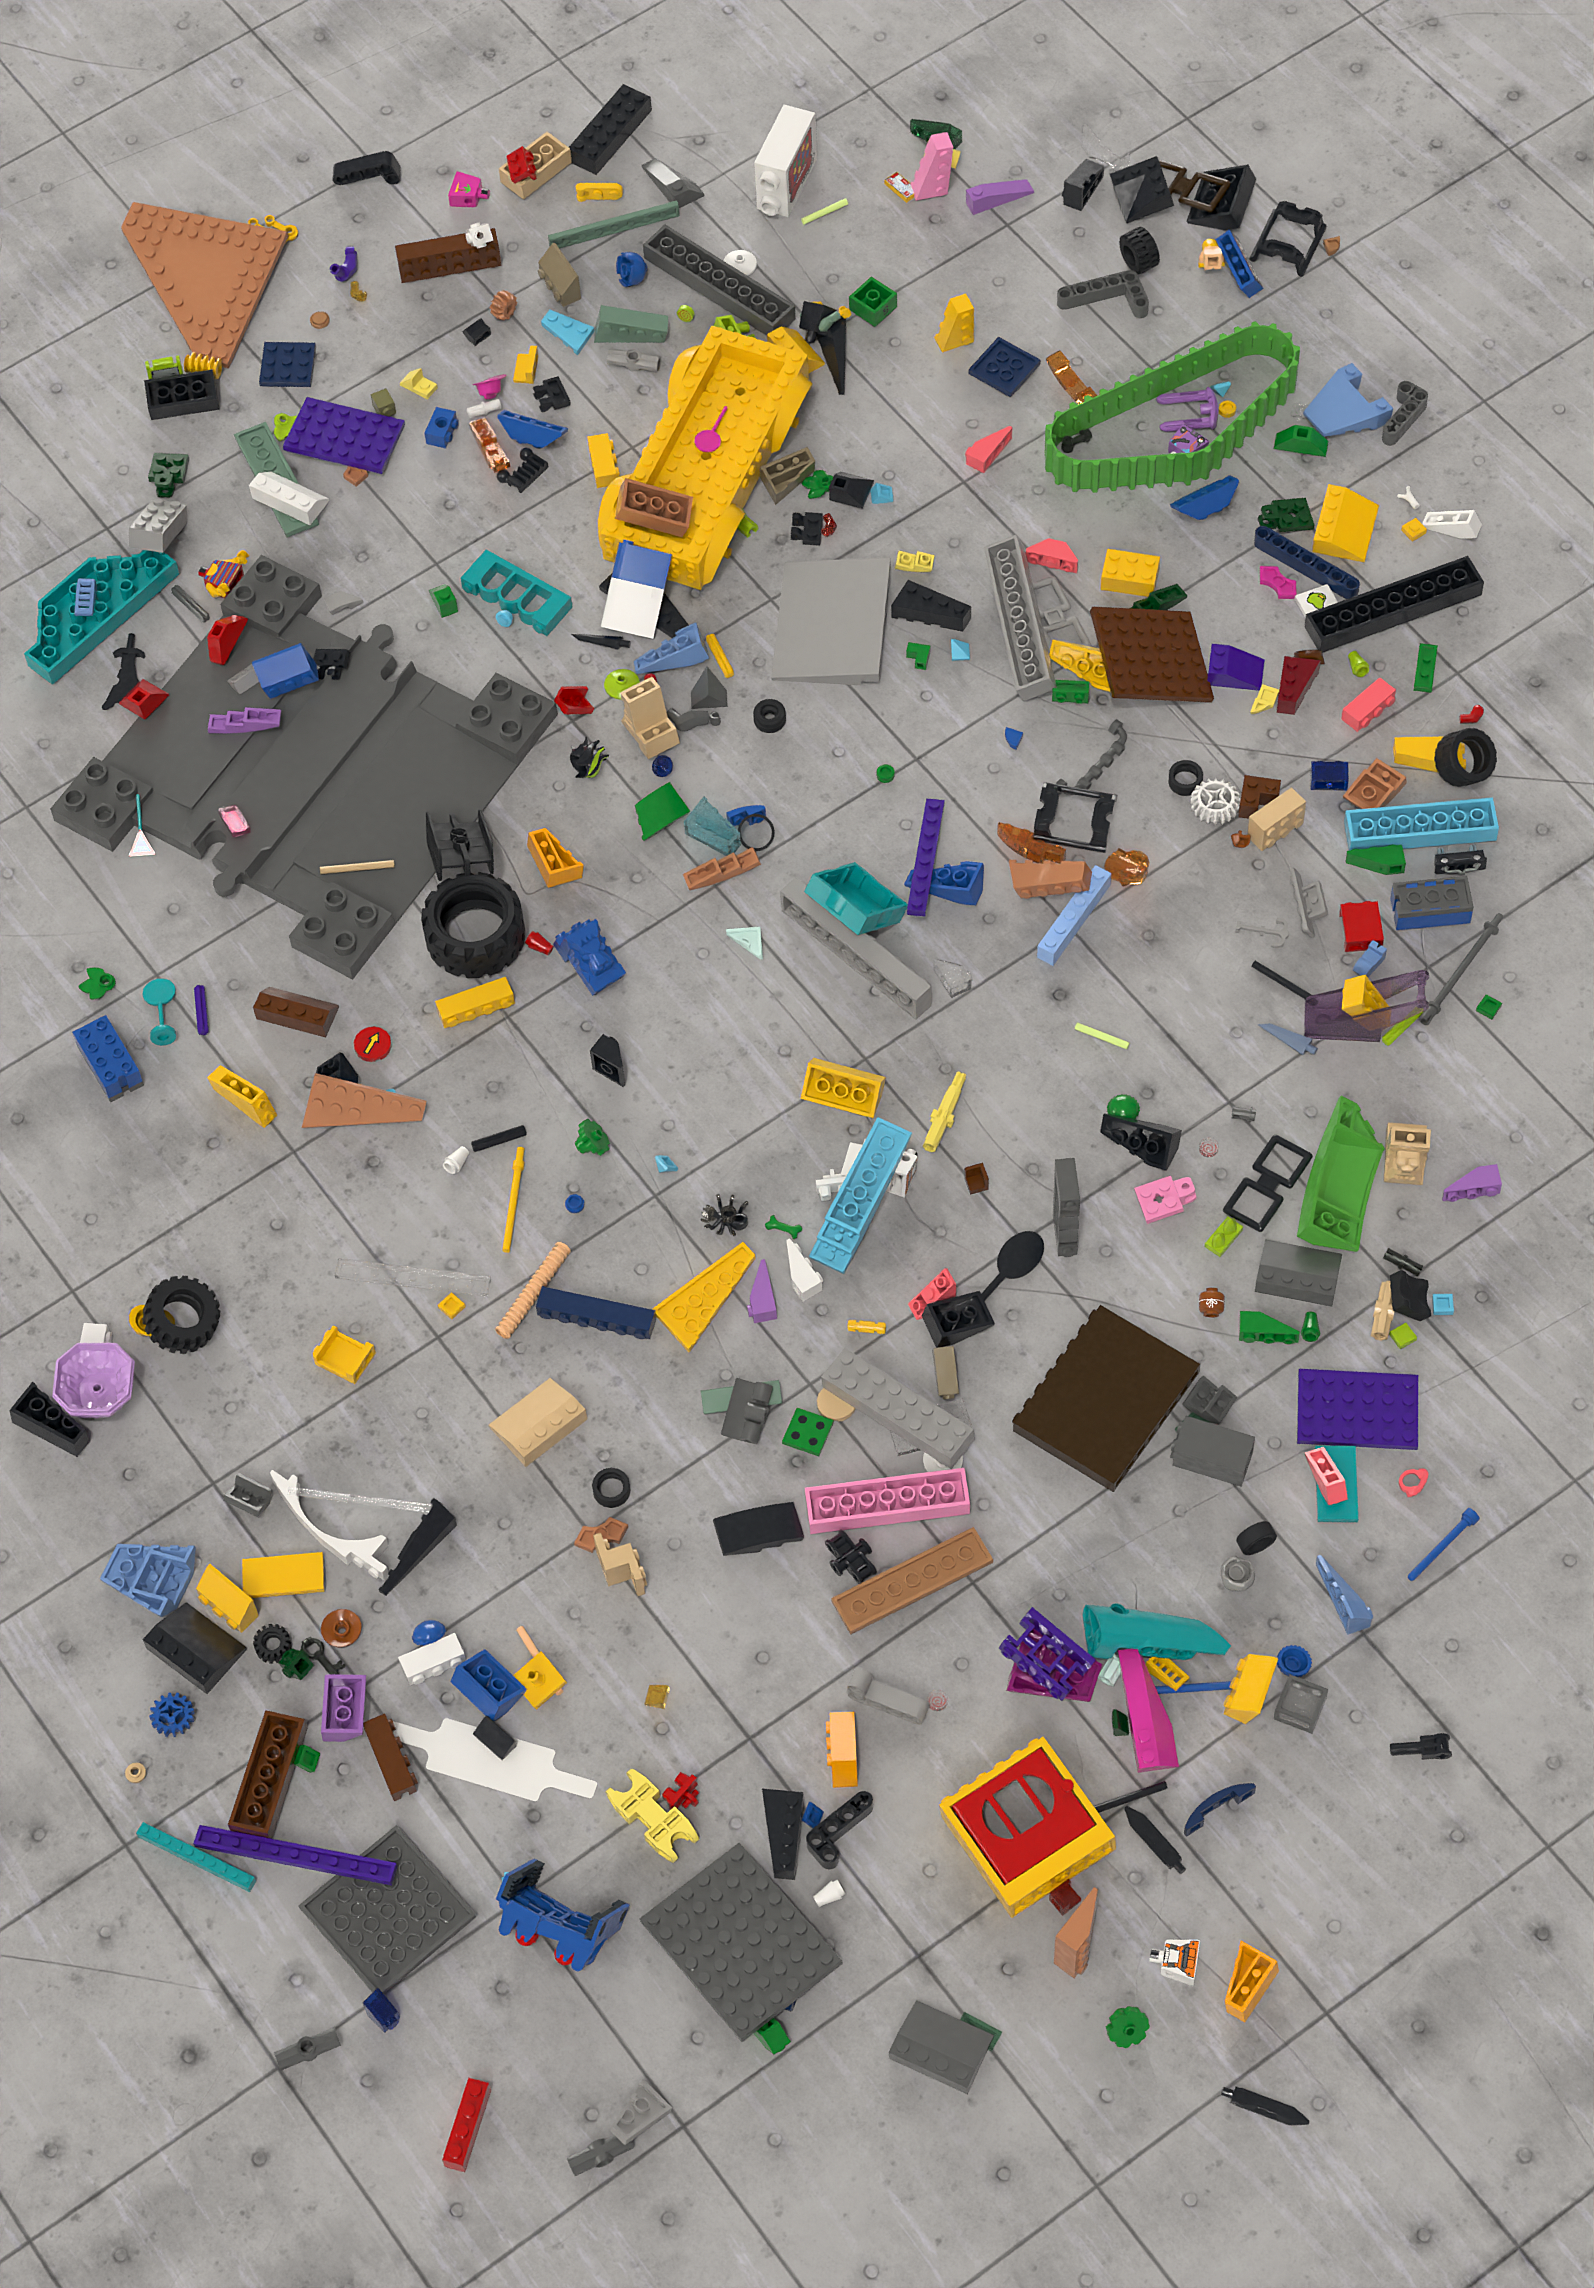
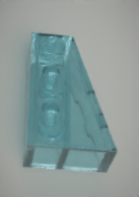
[684,796,741,856]

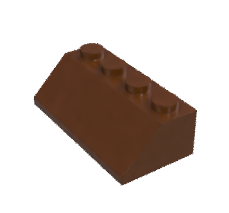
[253,987,339,1038]

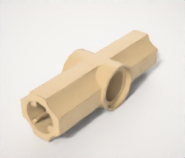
[1371,1281,1394,1341]

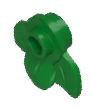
[801,470,833,499]
[78,967,116,1000]

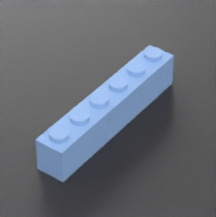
[1037,865,1111,966]

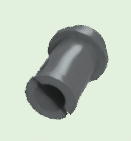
[1231,1106,1256,1122]

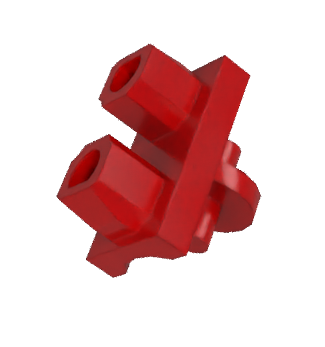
[662,1772,699,1810]

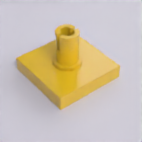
[513,1651,567,1710]

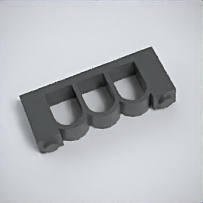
[1053,1158,1080,1257]

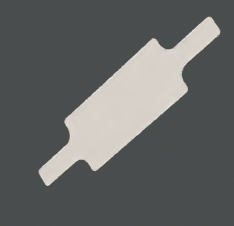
[393,1718,597,1801]

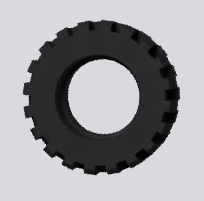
[142,1275,221,1354]

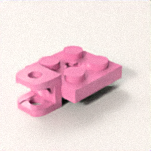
[1134,1176,1197,1224]

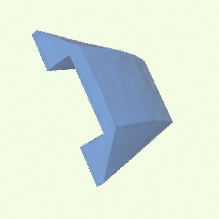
[100,1544,196,1617]

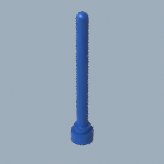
[1408,1508,1480,1581]
[1155,1681,1231,1694]

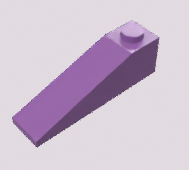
[966,179,1034,215]

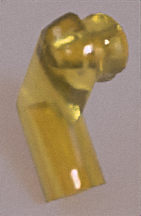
[350,281,367,302]

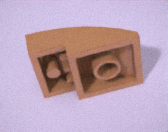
[1343,758,1407,809]

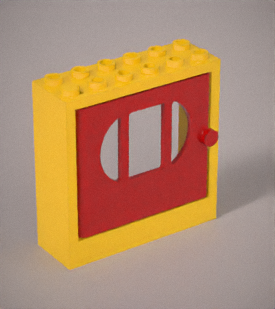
[939,1736,1116,1918]

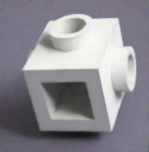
[465,222,493,248]

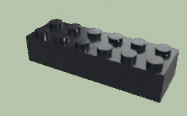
[569,84,652,175]

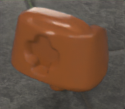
[1231,830,1251,848]

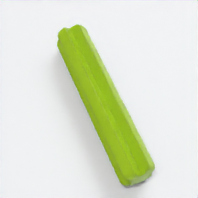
[1382,1004,1425,1046]

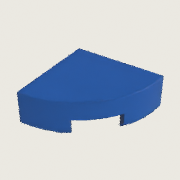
[1005,727,1023,750]

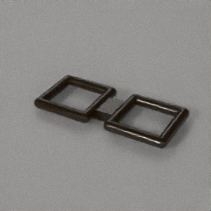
[1159,160,1231,212]

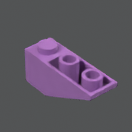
[1442,1164,1502,1202]

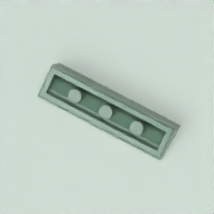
[700,1380,782,1414]

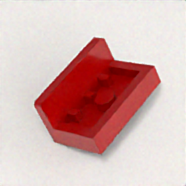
[506,146,537,184]
[554,686,594,715]

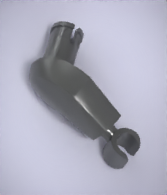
[667,708,721,731]

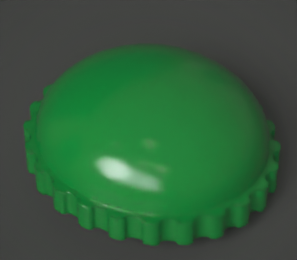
[1107,1094,1140,1119]

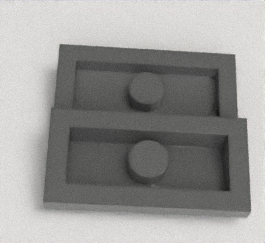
[1182,1375,1237,1425]

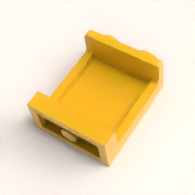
[313,1325,376,1384]

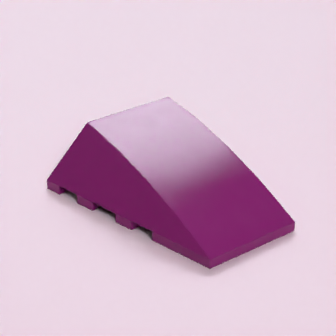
[1006,1629,1102,1702]

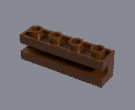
[363,1713,418,1801]

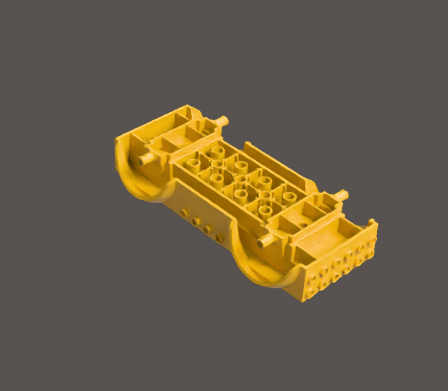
[598,326,813,590]

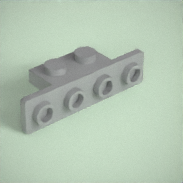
[1290,868,1329,938]

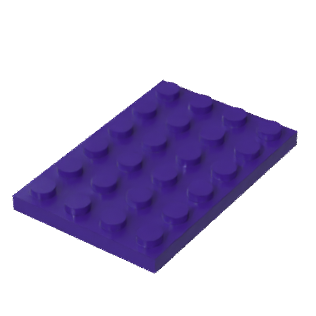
[283,397,405,474]
[1297,1369,1418,1450]

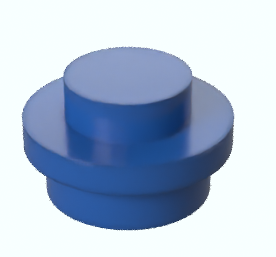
[565,1194,584,1213]

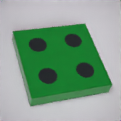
[782,1408,834,1457]

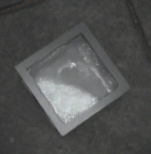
[1273,1674,1329,1734]

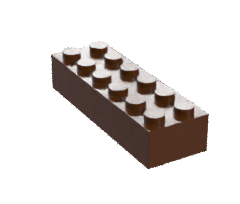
[395,228,501,283]
[228,1710,308,1839]

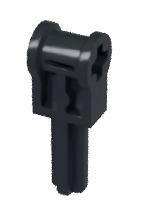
[1390,1733,1452,1760]

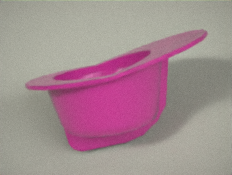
[473,374,506,400]

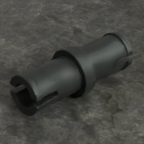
[1383,1248,1424,1277]

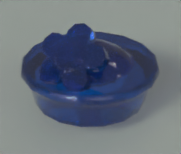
[652,755,673,777]

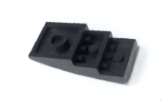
[713,1502,804,1556]

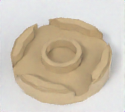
[817,1388,855,1422]

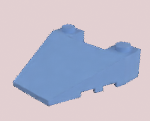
[1303,363,1393,437]

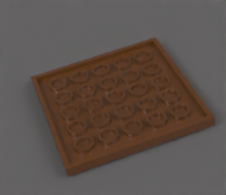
[1090,606,1214,703]

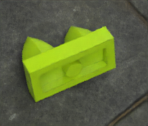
[1204,1216,1243,1257]

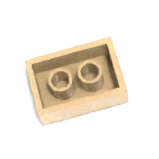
[1247,787,1306,851]

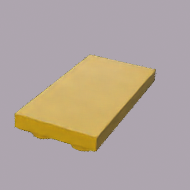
[242,1552,325,1598]

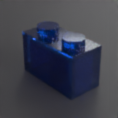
[1310,761,1349,791]

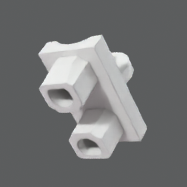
[816,1169,846,1201]

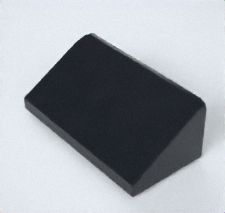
[473,1716,516,1760]

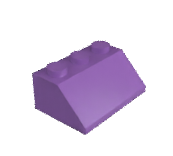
[321,1674,366,1742]

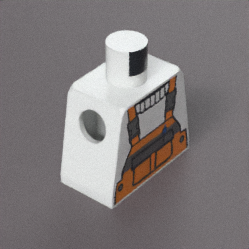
[887,1149,918,1198]
[1149,1940,1200,1986]

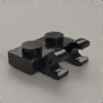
[533,376,571,412]
[790,512,823,546]
[313,649,350,680]

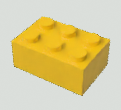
[1101,549,1160,597]

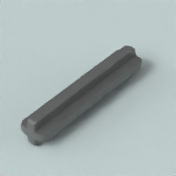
[171,585,210,623]

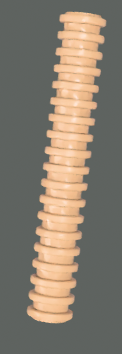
[495,1242,571,1339]

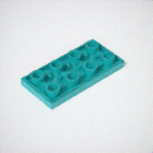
[1315,1446,1359,1522]

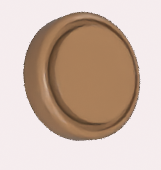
[310,311,330,329]

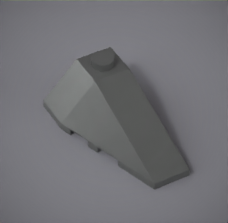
[642,158,704,208]

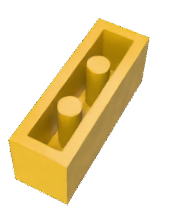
[587,433,620,488]

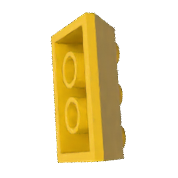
[767,326,825,373]
[196,1564,259,1633]
[1223,1654,1278,1724]

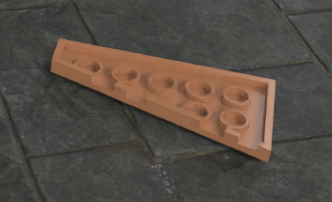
[302,1073,427,1128]

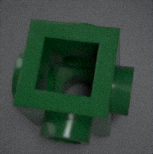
[278,1648,315,1680]

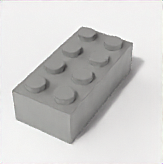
[129,498,187,553]

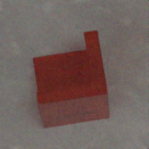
[1049,1878,1081,1916]

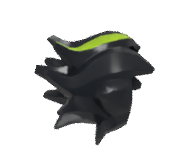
[570,736,609,778]

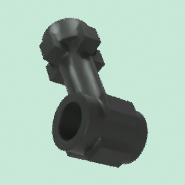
[1061,429,1092,453]

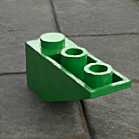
[1345,844,1406,875]
[1239,1311,1300,1344]

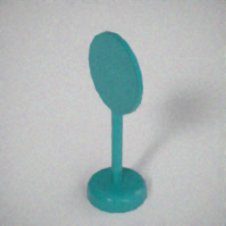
[142,978,176,1046]

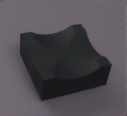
[1390,1270,1431,1321]

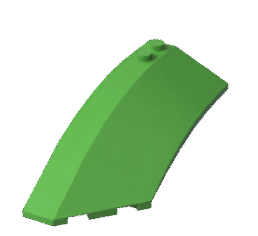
[1297,1096,1385,1252]

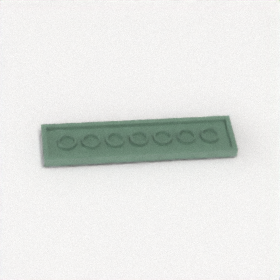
[234,422,319,538]

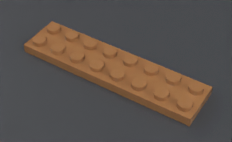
[831,1527,993,1635]

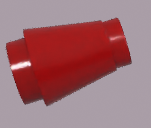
[525,931,554,955]

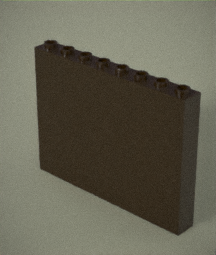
[1012,1305,1200,1492]

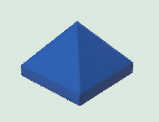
[802,1802,824,1829]

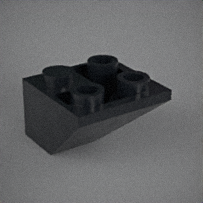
[829,472,874,509]
[316,1052,358,1084]

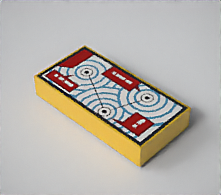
[884,172,914,203]

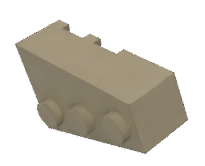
[760,447,815,505]

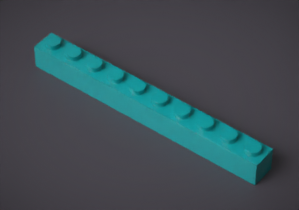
[136,1822,256,1892]

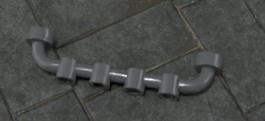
[1056,719,1127,795]

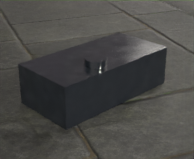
[144,370,219,420]

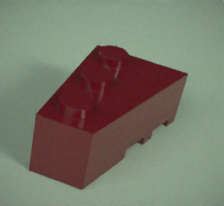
[1276,656,1321,715]

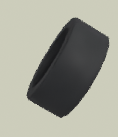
[1168,760,1203,796]
[592,1467,631,1508]
[1236,1521,1277,1555]

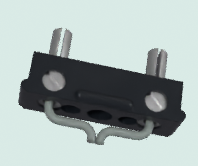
[1434,844,1487,875]

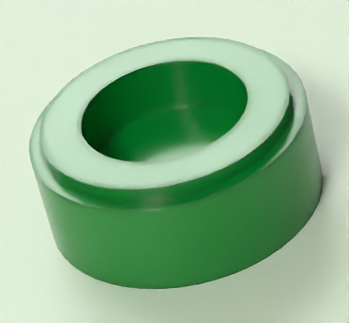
[876,764,895,783]

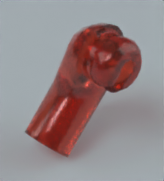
[821,513,837,537]

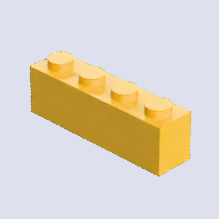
[435,976,515,1029]

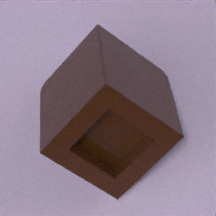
[964,1162,989,1195]

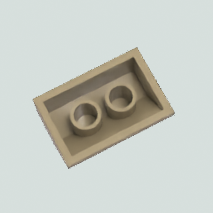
[538,243,581,307]

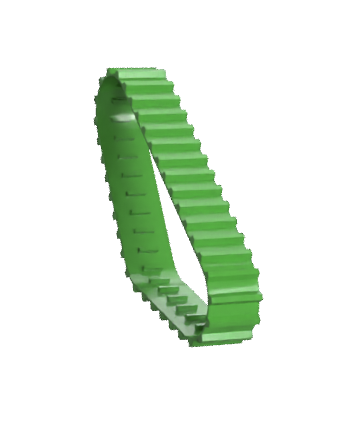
[1045,321,1300,493]

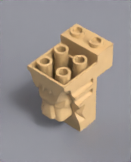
[620,677,680,759]
[1384,1122,1431,1185]

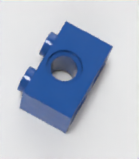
[424,407,459,449]

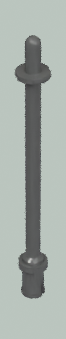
[1418,913,1503,1025]

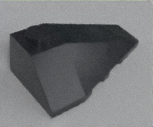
[1100,1113,1182,1171]

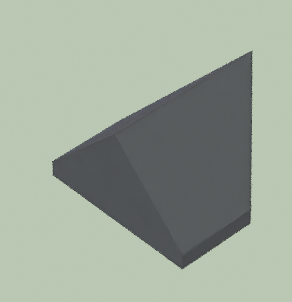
[691,666,728,709]

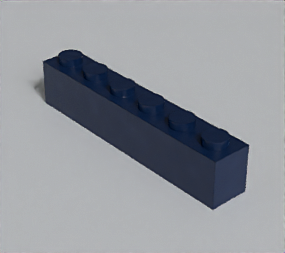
[536,1286,656,1339]

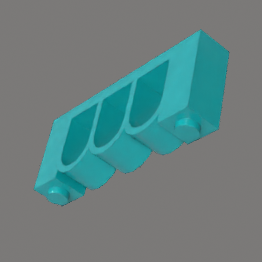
[461,549,573,636]

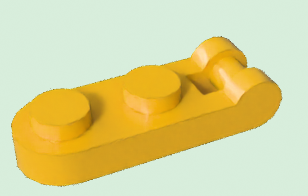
[575,183,623,202]

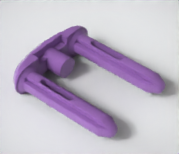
[1156,387,1218,432]

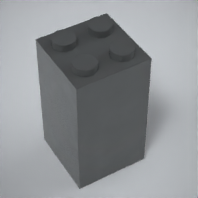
[1170,1416,1255,1487]

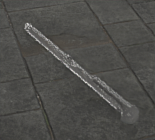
[287,1487,446,1512]

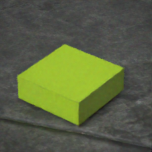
[1389,1323,1417,1349]

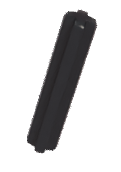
[471,1125,527,1152]

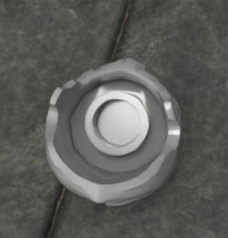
[1221,1556,1255,1591]

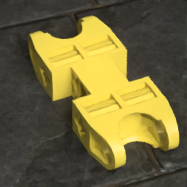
[605,1769,699,1863]

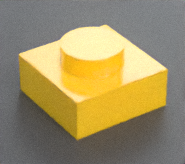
[1401,518,1427,542]

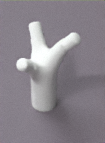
[1397,486,1420,509]

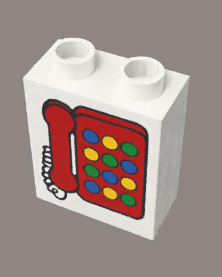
[754,105,817,217]

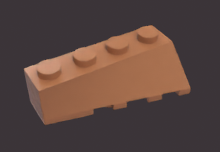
[1009,860,1092,899]

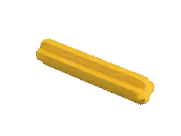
[706,633,734,678]

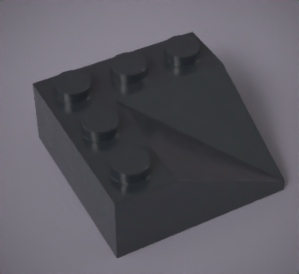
[1110,156,1174,224]

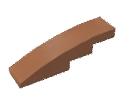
[683,847,761,890]

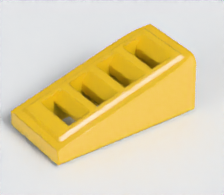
[1145,1657,1190,1691]

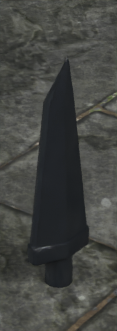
[571,634,631,650]

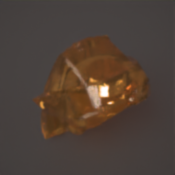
[1104,848,1150,887]

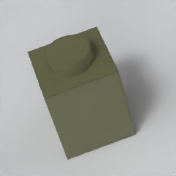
[370,388,396,417]

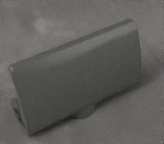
[721,1378,773,1444]

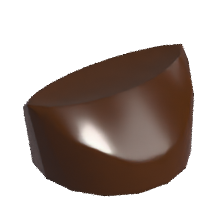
[1294,649,1325,665]

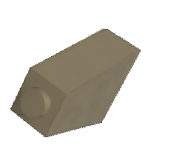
[932,1346,959,1399]

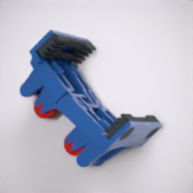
[496,1859,630,1971]

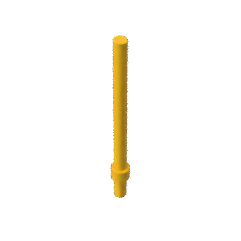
[502,1147,525,1253]

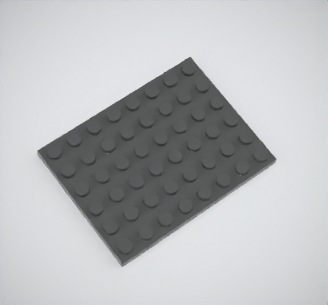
[640,1843,843,2042]

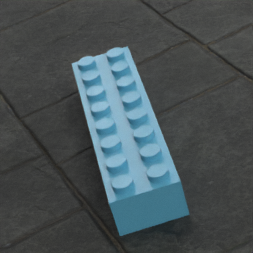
[1344,797,1499,850]

